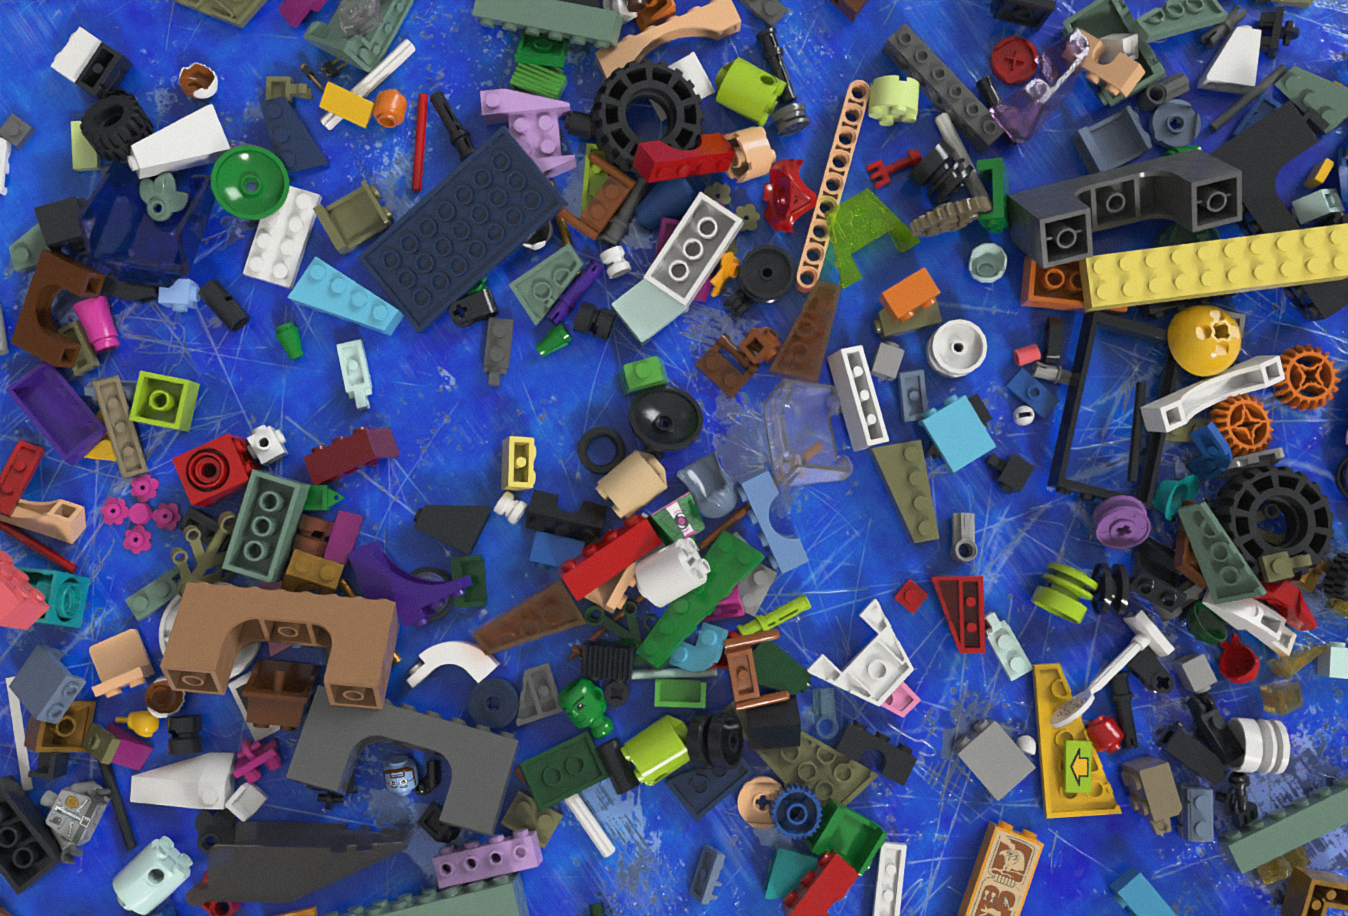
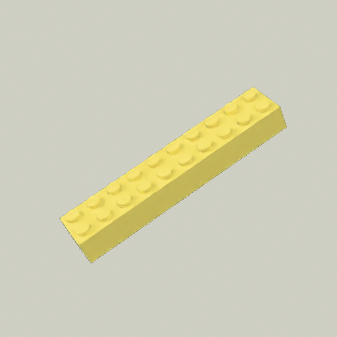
[1079,223,1348,312]

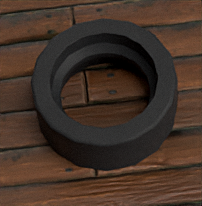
[577,426,625,475]

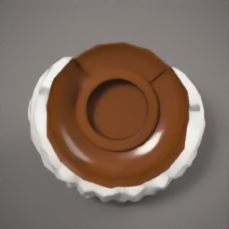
[179,63,218,99]
[145,676,186,718]

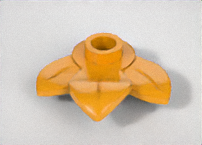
[710,251,741,297]

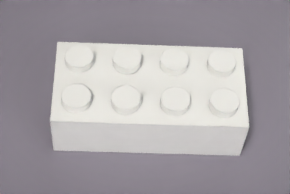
[643,192,744,308]

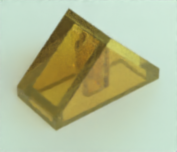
[1260,681,1304,715]

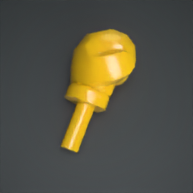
[115,711,159,737]

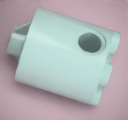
[112,836,193,915]

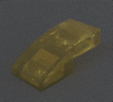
[1256,845,1312,886]

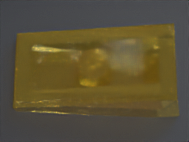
[1266,644,1327,679]

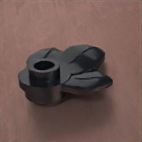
[195,808,247,853]

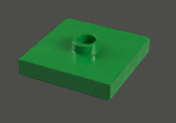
[515,31,571,68]

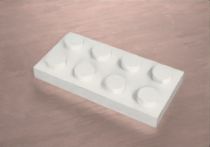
[243,186,322,289]

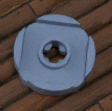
[1149,99,1201,149]

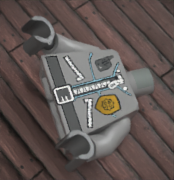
[40,781,111,865]

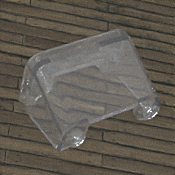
[762,378,853,487]

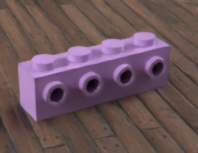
[432,828,543,889]

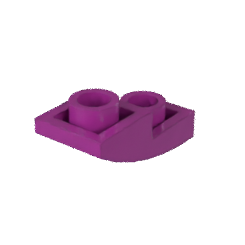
[278,0,327,28]

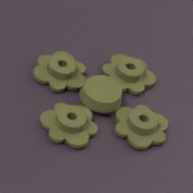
[704,182,760,258]

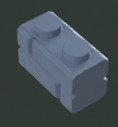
[1177,784,1214,842]

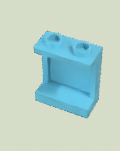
[918,394,996,473]

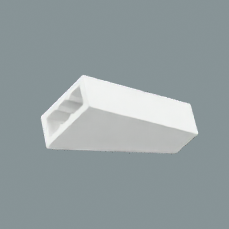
[127,104,230,179]

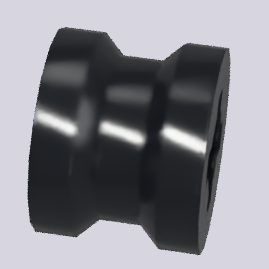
[722,289,754,320]
[604,681,630,707]

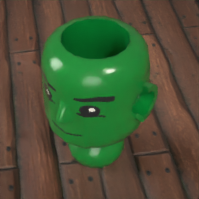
[558,677,614,739]

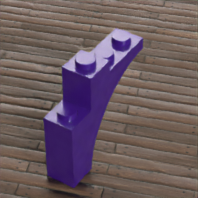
[347,541,473,628]

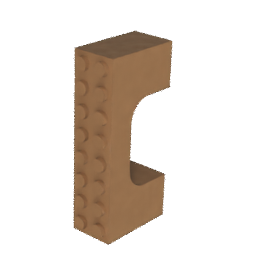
[160,581,400,710]

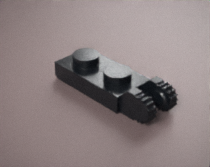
[1187,692,1245,765]

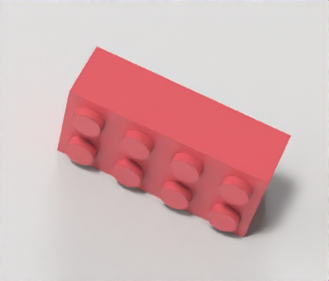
[0,550,50,630]

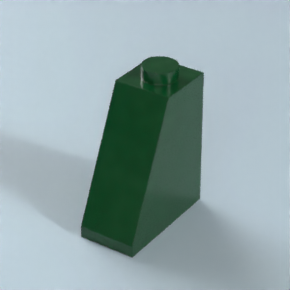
[752,640,812,695]

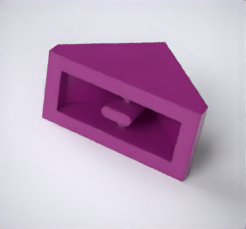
[106,722,154,770]

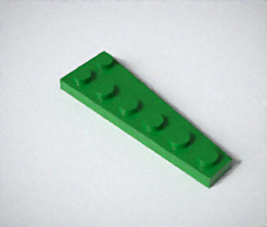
[636,530,765,669]

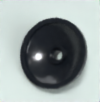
[628,385,703,452]

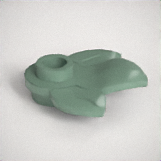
[140,172,189,221]

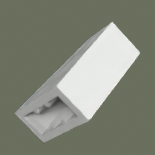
[1197,25,1262,95]

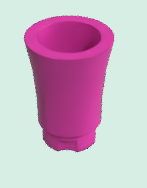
[72,296,120,353]

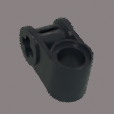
[449,289,500,328]
[1125,648,1174,694]

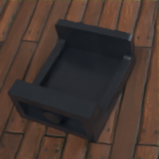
[1128,536,1187,613]

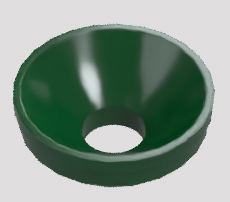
[1186,600,1228,645]

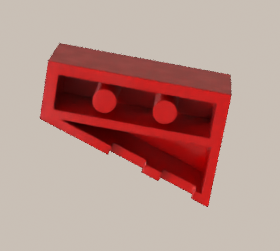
[781,848,859,916]

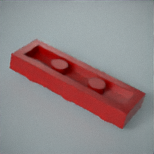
[0,440,46,518]

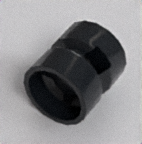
[573,301,616,342]
[167,714,203,755]

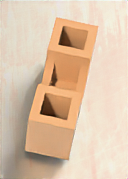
[1062,29,1145,97]

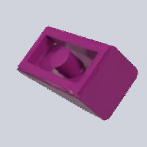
[323,510,364,565]

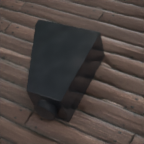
[413,505,494,554]

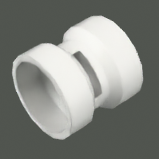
[600,246,632,279]
[493,491,528,525]

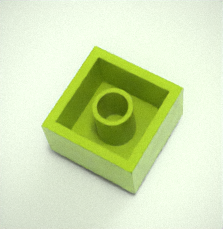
[129,371,200,432]

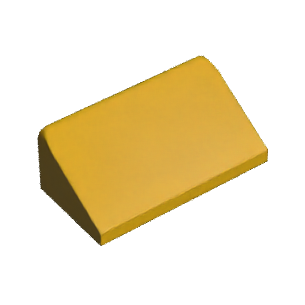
[319,81,375,129]

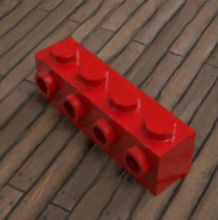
[556,514,662,601]

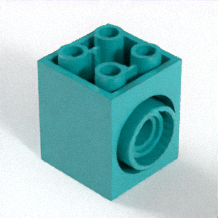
[15,566,91,628]

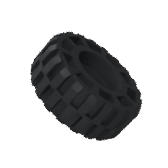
[590,59,705,177]
[1210,465,1335,581]

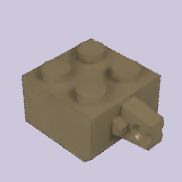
[1121,755,1182,835]

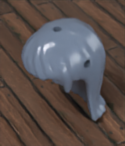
[676,452,737,518]

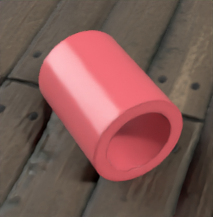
[1013,344,1041,366]

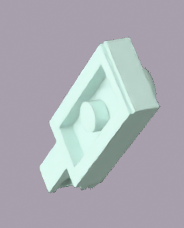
[336,339,373,411]
[984,612,1033,681]

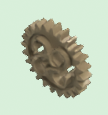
[909,196,991,238]

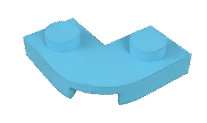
[669,622,729,673]

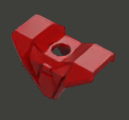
[1253,579,1318,631]

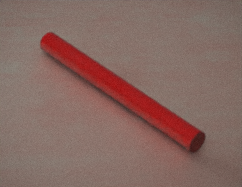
[412,93,428,192]
[0,521,78,574]

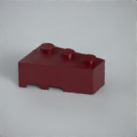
[303,426,400,485]

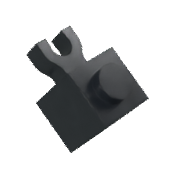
[983,453,1035,495]

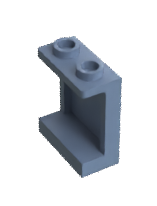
[1071,105,1152,174]
[8,644,86,724]

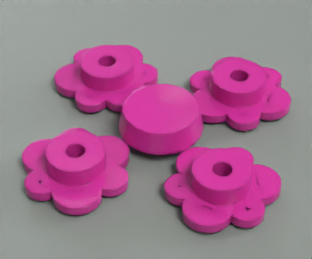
[101,474,182,554]

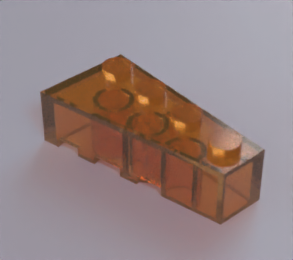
[769,280,842,386]
[472,577,587,656]

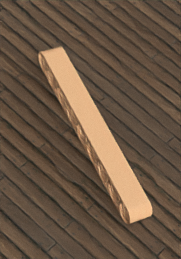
[794,80,870,293]

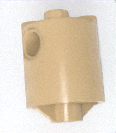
[595,450,667,521]

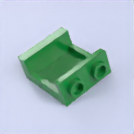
[977,157,1010,233]
[804,798,887,877]

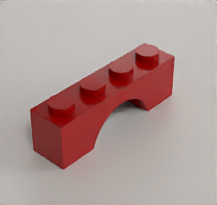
[632,133,736,183]

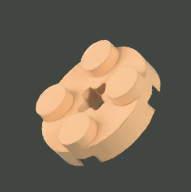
[737,776,783,829]

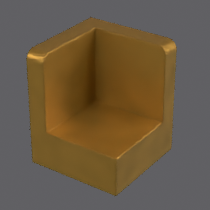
[1291,560,1330,592]

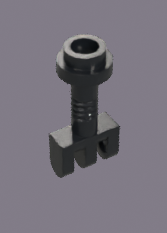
[1228,771,1258,829]

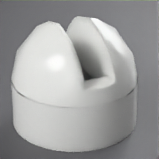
[1013,405,1034,426]
[1015,735,1036,755]

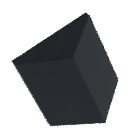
[746,695,801,750]

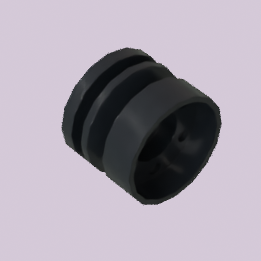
[907,140,974,207]

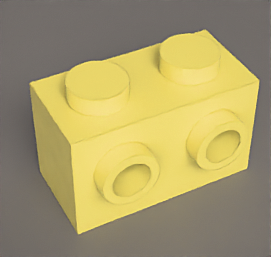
[501,436,536,491]

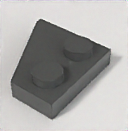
[516,662,563,726]

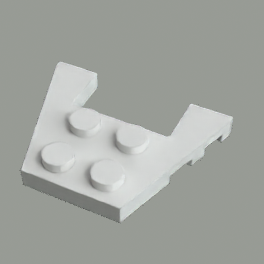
[806,599,914,707]

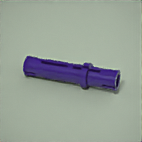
[546,259,604,326]

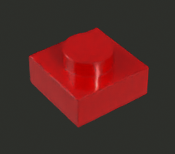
[892,579,929,614]

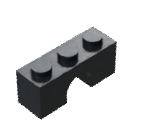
[525,490,608,544]
[833,719,918,786]

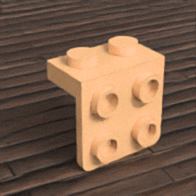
[584,563,637,614]
[89,629,155,698]

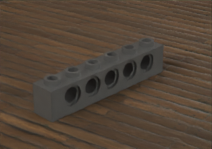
[883,23,1006,154]

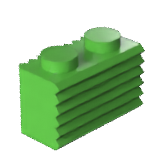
[510,63,568,101]

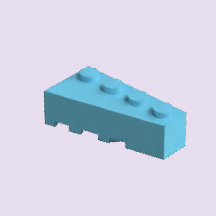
[287,256,404,336]

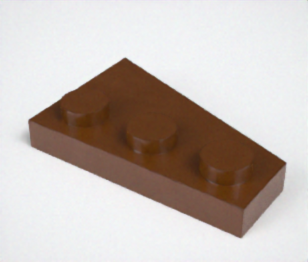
[1173,499,1208,590]

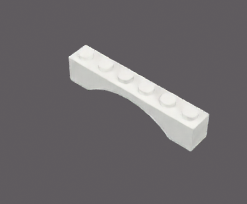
[1140,356,1285,433]

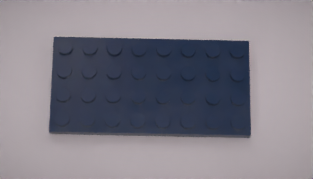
[358,125,568,333]

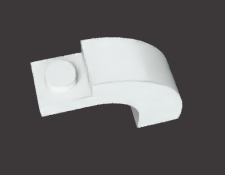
[406,640,500,688]

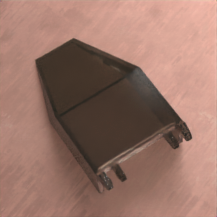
[185,820,414,907]

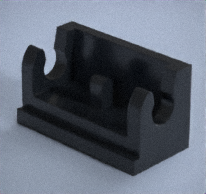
[179,507,232,553]

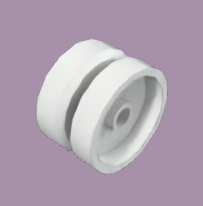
[925,319,987,379]

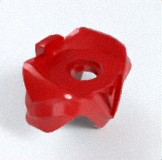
[762,158,817,234]

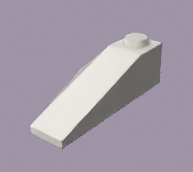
[130,752,236,809]

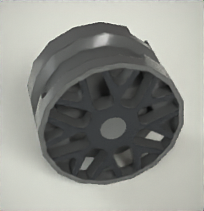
[772,103,810,136]

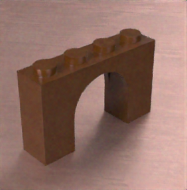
[10,249,106,368]

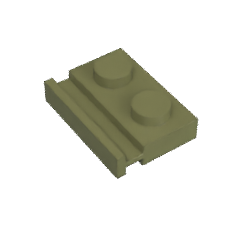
[501,789,563,849]

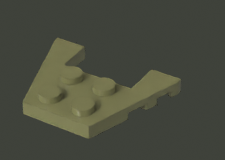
[173,0,268,29]

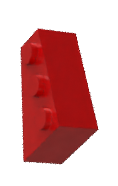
[930,576,986,653]

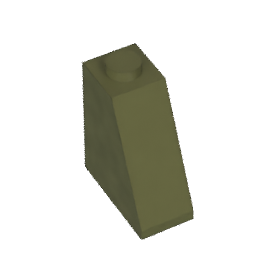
[873,274,942,340]

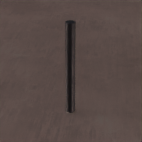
[1127,382,1147,482]
[97,760,137,850]

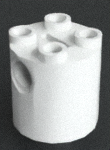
[635,537,711,607]

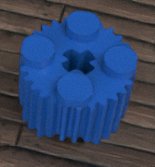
[769,782,823,840]

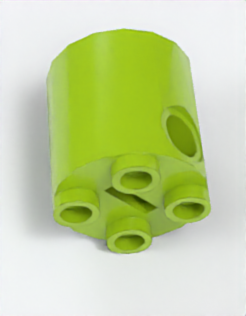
[714,57,787,127]
[620,715,690,786]

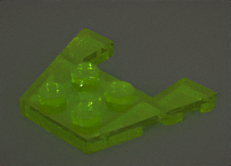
[825,188,921,289]

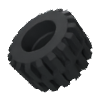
[80,94,154,161]

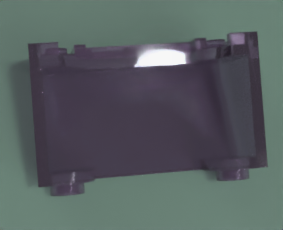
[988,28,1090,143]

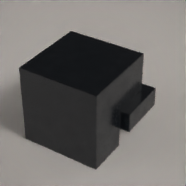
[34,196,102,255]

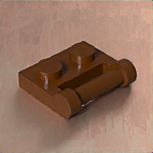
[695,333,761,399]

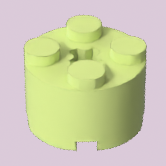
[868,75,919,126]

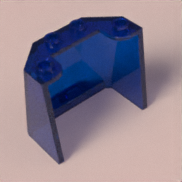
[77,161,215,288]

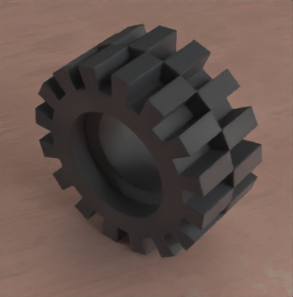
[1323,552,1348,602]

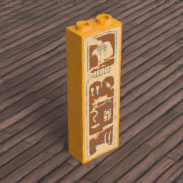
[957,820,1044,916]

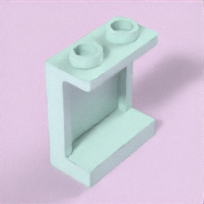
[611,279,689,347]

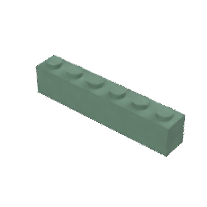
[472,0,623,50]
[1218,776,1348,874]

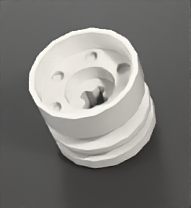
[1227,717,1290,774]

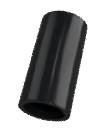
[198,279,250,333]
[596,737,640,795]

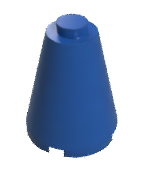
[634,177,698,229]

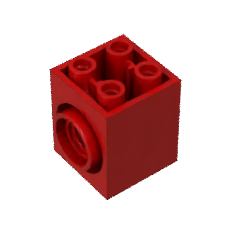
[172,433,262,507]

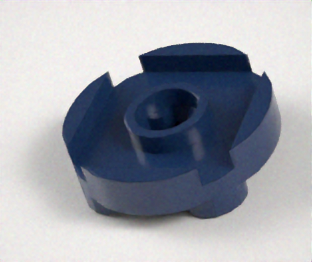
[469,677,520,728]

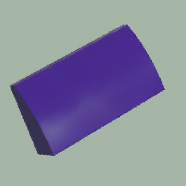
[5,361,107,466]

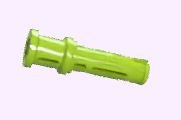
[736,594,811,636]

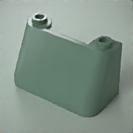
[303,0,414,72]
[1062,0,1167,107]

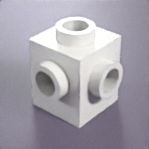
[247,425,289,466]

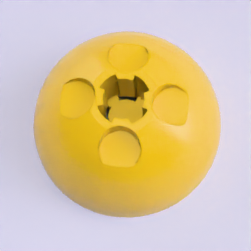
[1167,304,1241,377]

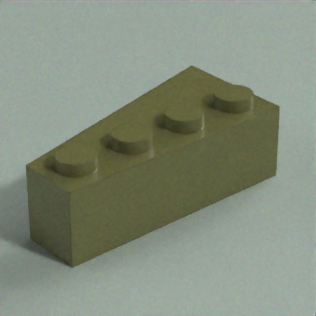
[867,440,940,543]

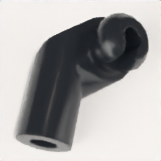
[413,760,440,796]

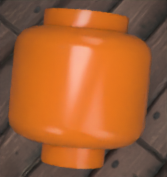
[373,89,407,128]

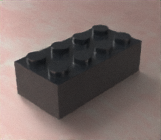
[0,775,62,895]

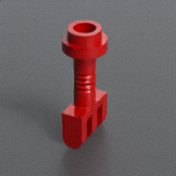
[865,149,922,190]

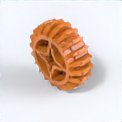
[1271,344,1341,411]
[1206,393,1274,458]

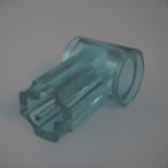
[812,687,839,739]

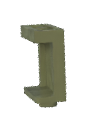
[312,179,393,256]

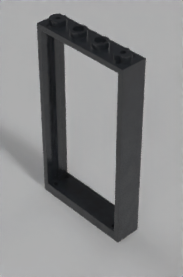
[1047,311,1180,509]

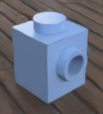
[158,278,200,312]

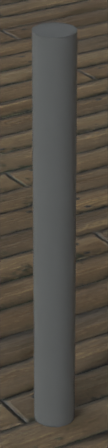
[1209,64,1288,132]

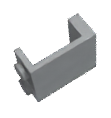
[952,718,1036,801]

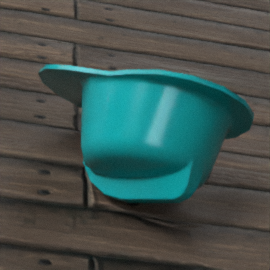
[1152,474,1200,521]

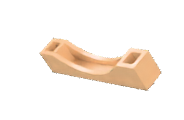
[595,0,741,80]
[0,499,86,544]

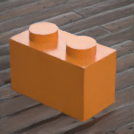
[878,267,941,323]

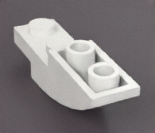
[1202,589,1296,657]

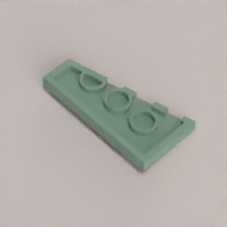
[1132,0,1228,44]
[1177,502,1267,604]

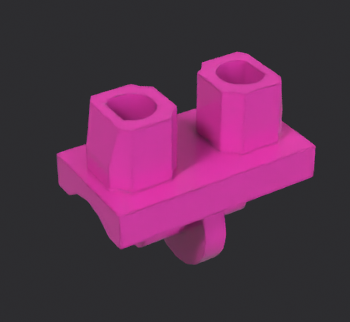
[232,738,283,784]

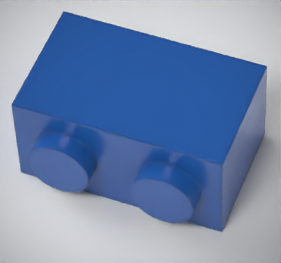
[529,531,587,570]

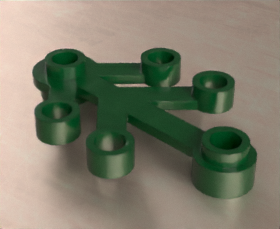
[584,599,670,670]

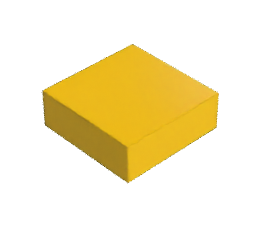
[1303,158,1334,189]

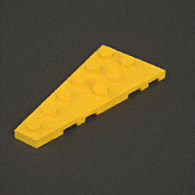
[1032,663,1122,818]

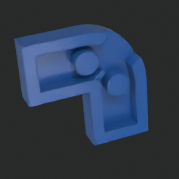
[1186,421,1232,483]

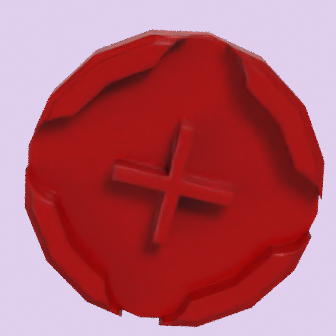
[989,36,1039,85]

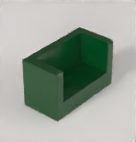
[450,555,488,608]

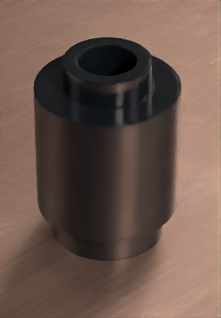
[564,110,596,140]

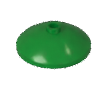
[211,145,290,220]

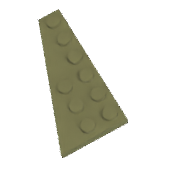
[721,699,879,810]

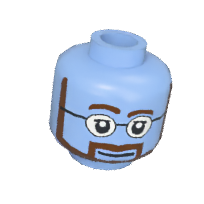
[383,755,418,796]

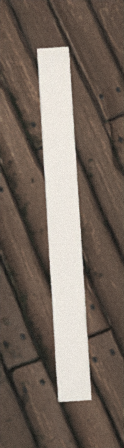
[6,677,33,791]

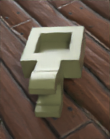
[265,76,312,104]
[1258,551,1312,582]

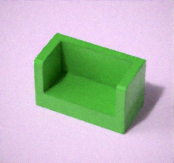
[654,678,706,708]

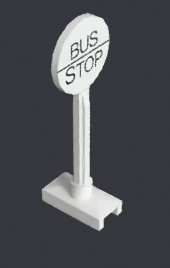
[1050,610,1175,728]

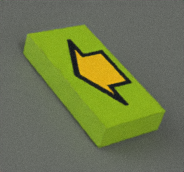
[1063,740,1091,793]

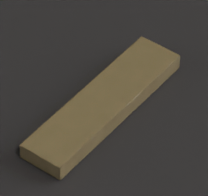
[91,375,148,479]

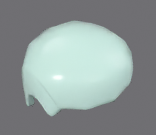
[968,243,1007,283]

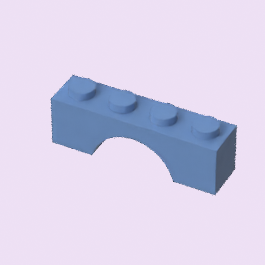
[736,468,809,574]

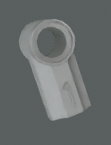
[950,513,978,563]

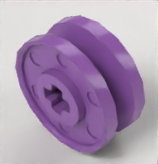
[1092,495,1151,550]

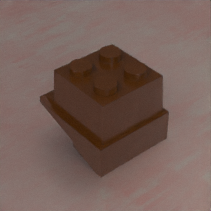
[242,658,320,731]

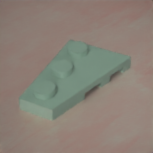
[508,243,584,326]

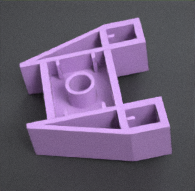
[480,89,577,179]

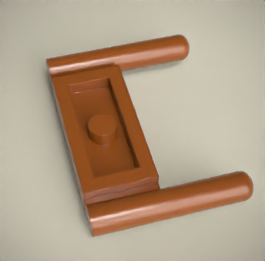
[557,152,637,241]
[723,629,790,712]

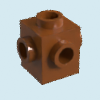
[739,326,782,364]

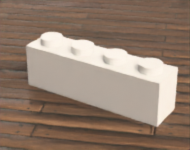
[827,345,889,452]

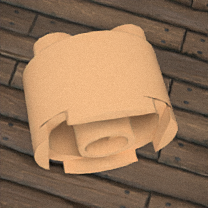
[723,126,776,183]

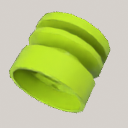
[1031,562,1099,624]

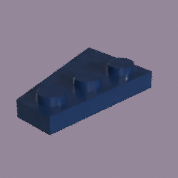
[260,96,330,174]
[664,756,755,822]

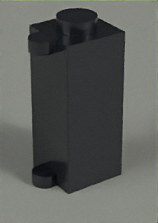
[1156,720,1229,785]

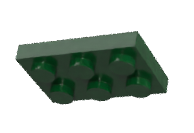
[518,731,609,812]

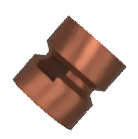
[291,514,334,556]

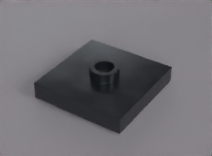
[994,0,1056,30]

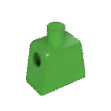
[618,356,669,396]

